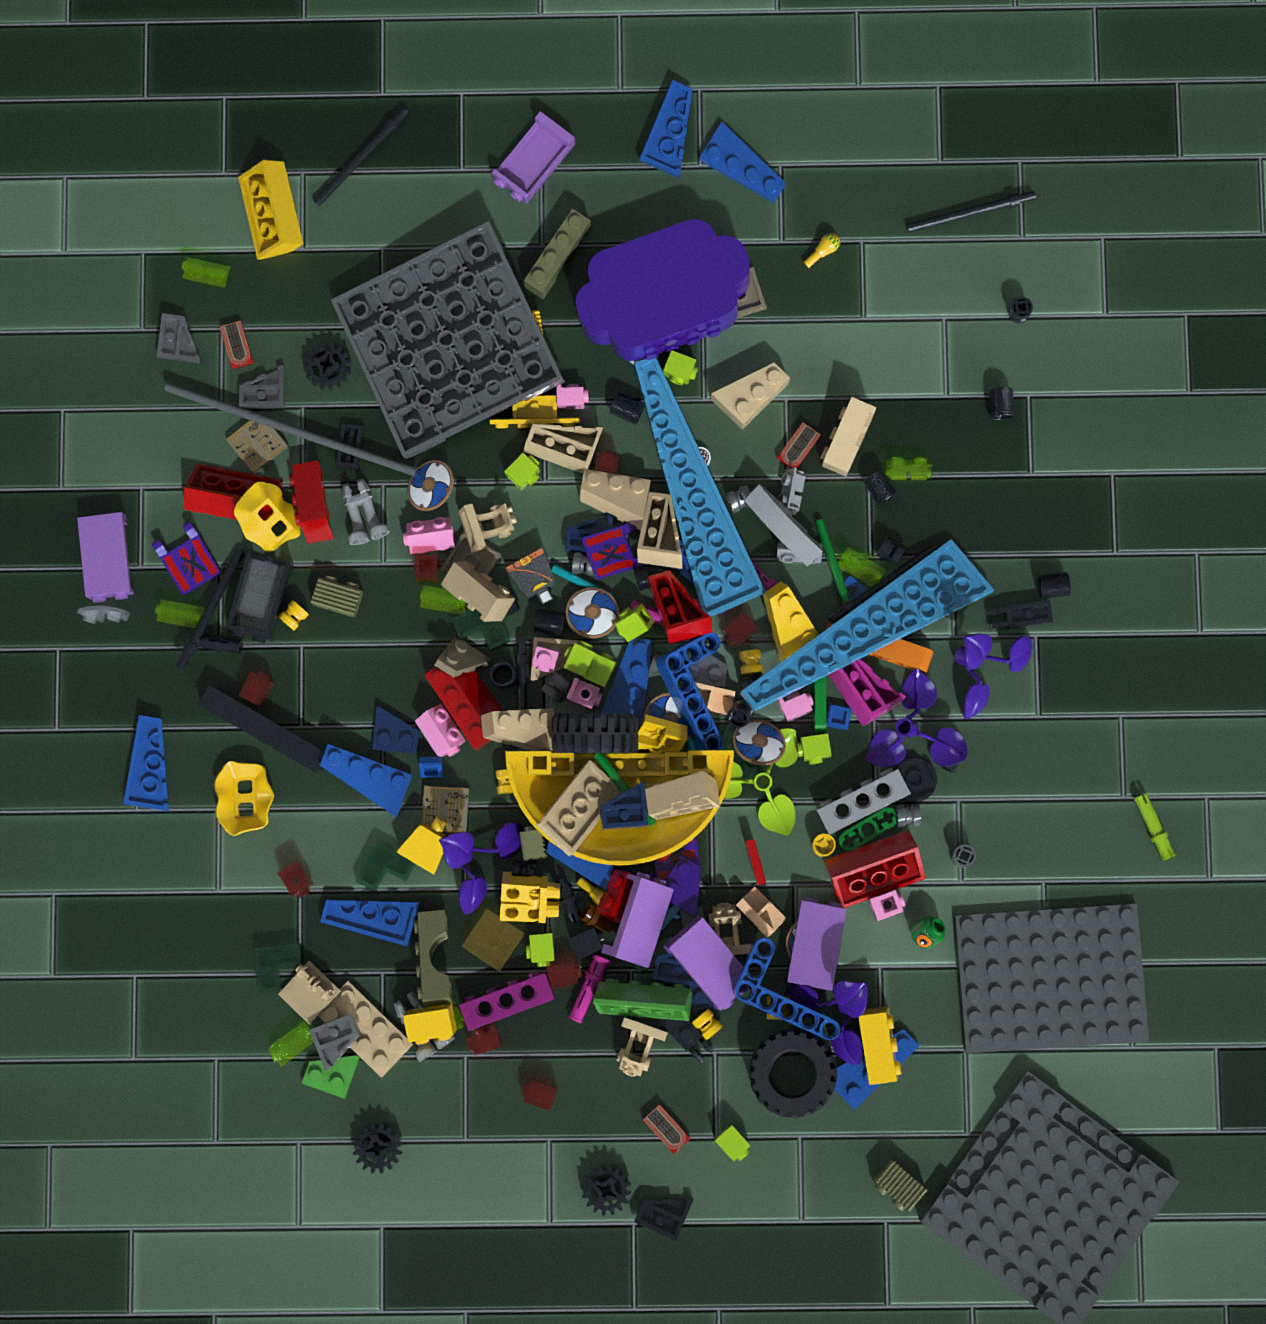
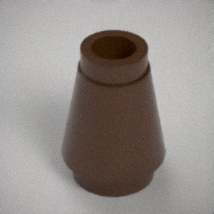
[580,904,615,933]

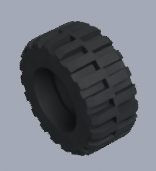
[552,713,639,753]
[749,1029,837,1118]

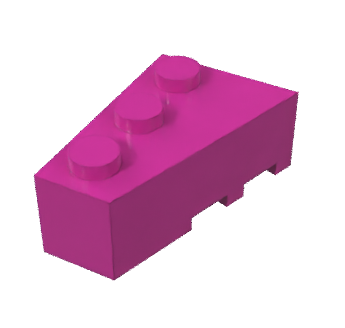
[828,659,906,726]

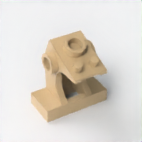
[458,503,517,553]
[708,903,751,955]
[617,1017,668,1077]

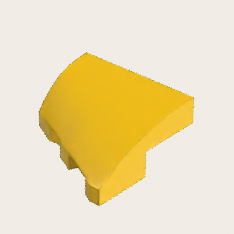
[638,714,688,754]

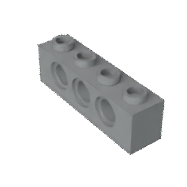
[817,768,911,835]

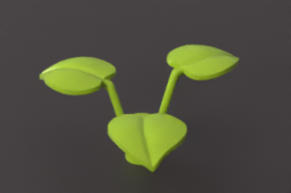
[724,729,798,836]

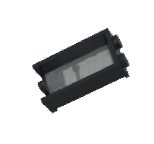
[226,551,294,644]

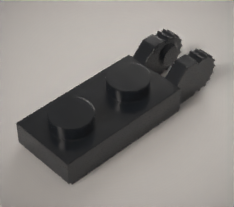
[987,600,1053,630]
[656,1018,714,1064]

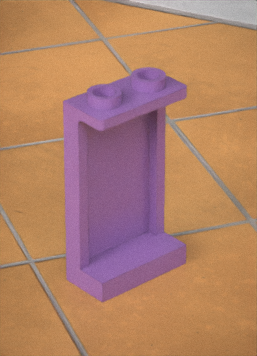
[491,111,575,204]
[77,512,134,602]
[601,872,674,968]
[785,897,847,991]
[663,916,749,1011]

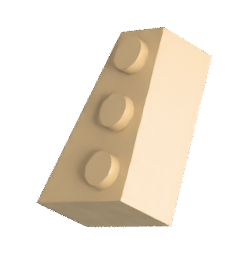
[711,363,790,430]
[820,397,876,477]
[523,424,603,474]
[580,469,651,531]
[637,492,682,569]
[441,561,515,622]
[481,708,558,753]
[645,771,720,820]

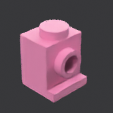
[557,384,589,410]
[532,645,560,673]
[567,678,603,710]
[778,692,814,722]
[868,890,905,921]

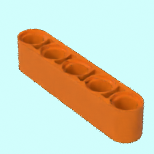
[825,620,934,673]

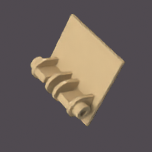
[278,961,341,1025]

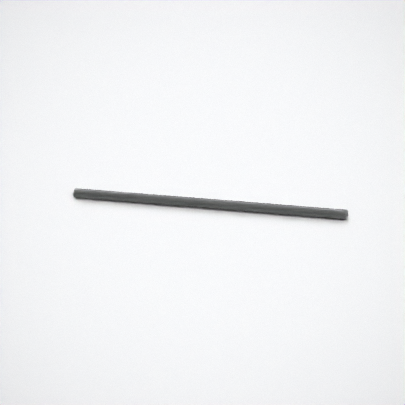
[165,383,417,476]

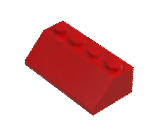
[184,463,283,521]
[424,667,503,751]
[824,830,926,908]

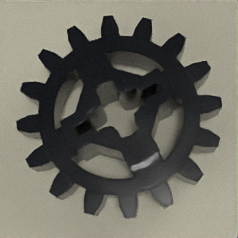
[303,342,352,391]
[353,1123,403,1173]
[582,1164,631,1216]

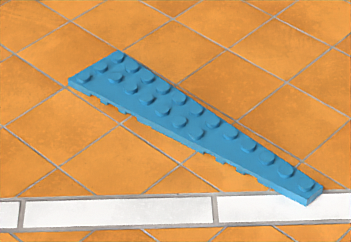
[635,358,766,617]
[741,539,994,711]

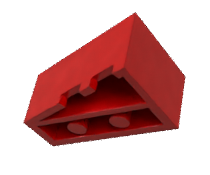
[289,460,334,544]
[648,570,713,645]

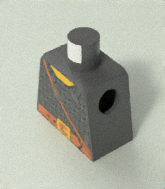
[505,547,555,605]

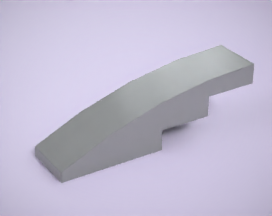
[744,483,823,567]

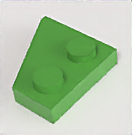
[302,1055,360,1099]

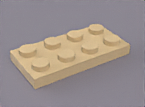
[536,760,622,856]
[319,981,414,1078]

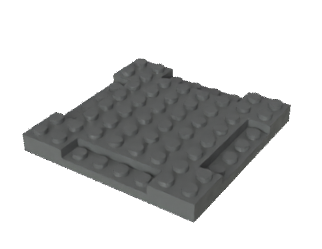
[331,221,565,460]
[919,1070,1179,1324]

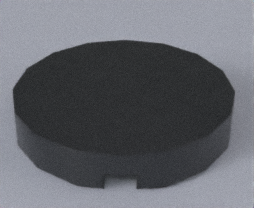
[894,757,937,803]

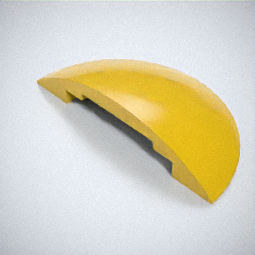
[505,750,734,866]

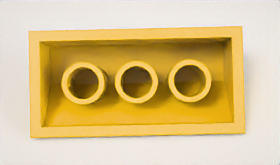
[238,160,303,260]

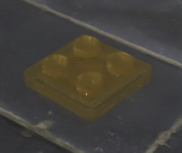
[462,909,525,972]

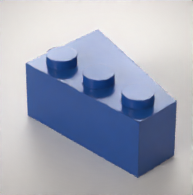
[546,841,614,891]

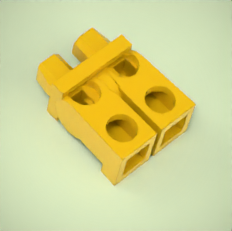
[500,872,560,923]

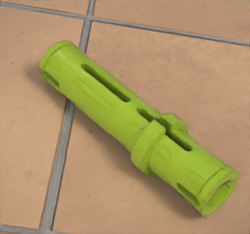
[1134,793,1176,861]

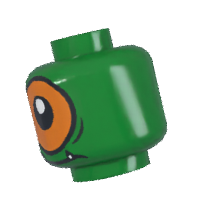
[911,915,946,949]

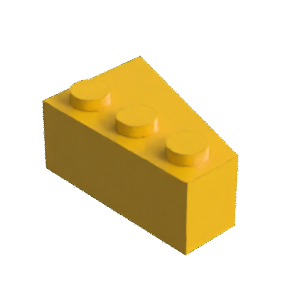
[763,582,819,662]
[859,1006,902,1085]

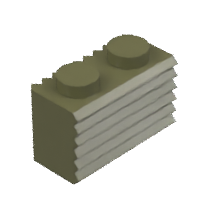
[311,576,363,618]
[520,826,548,861]
[873,1158,927,1212]

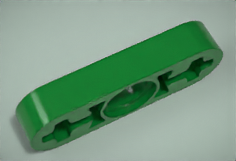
[814,676,826,733]
[838,807,898,852]

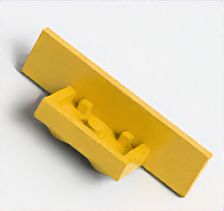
[490,395,580,428]

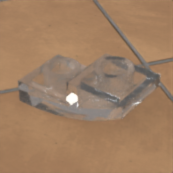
[77,606,130,624]

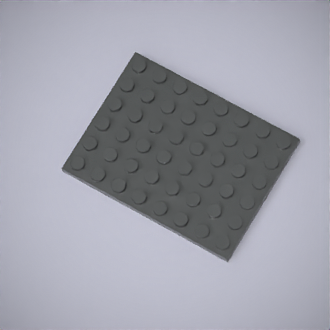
[954,904,1149,1053]

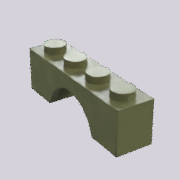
[524,209,592,299]
[414,910,452,1007]

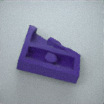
[665,856,701,917]

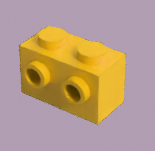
[403,1003,457,1044]

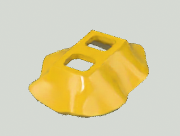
[234,482,301,552]
[214,761,274,836]

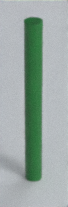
[815,519,851,604]
[594,753,657,827]

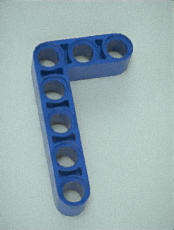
[657,632,723,751]
[733,938,840,1040]

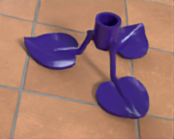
[955,633,1033,719]
[865,669,968,767]
[439,822,523,915]
[786,981,868,1065]

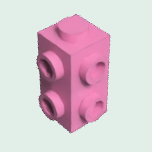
[403,517,455,554]
[415,704,465,757]

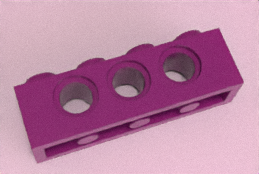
[459,970,555,1031]

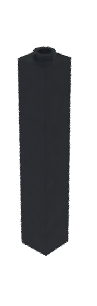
[198,685,324,773]

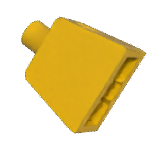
[397,816,448,875]

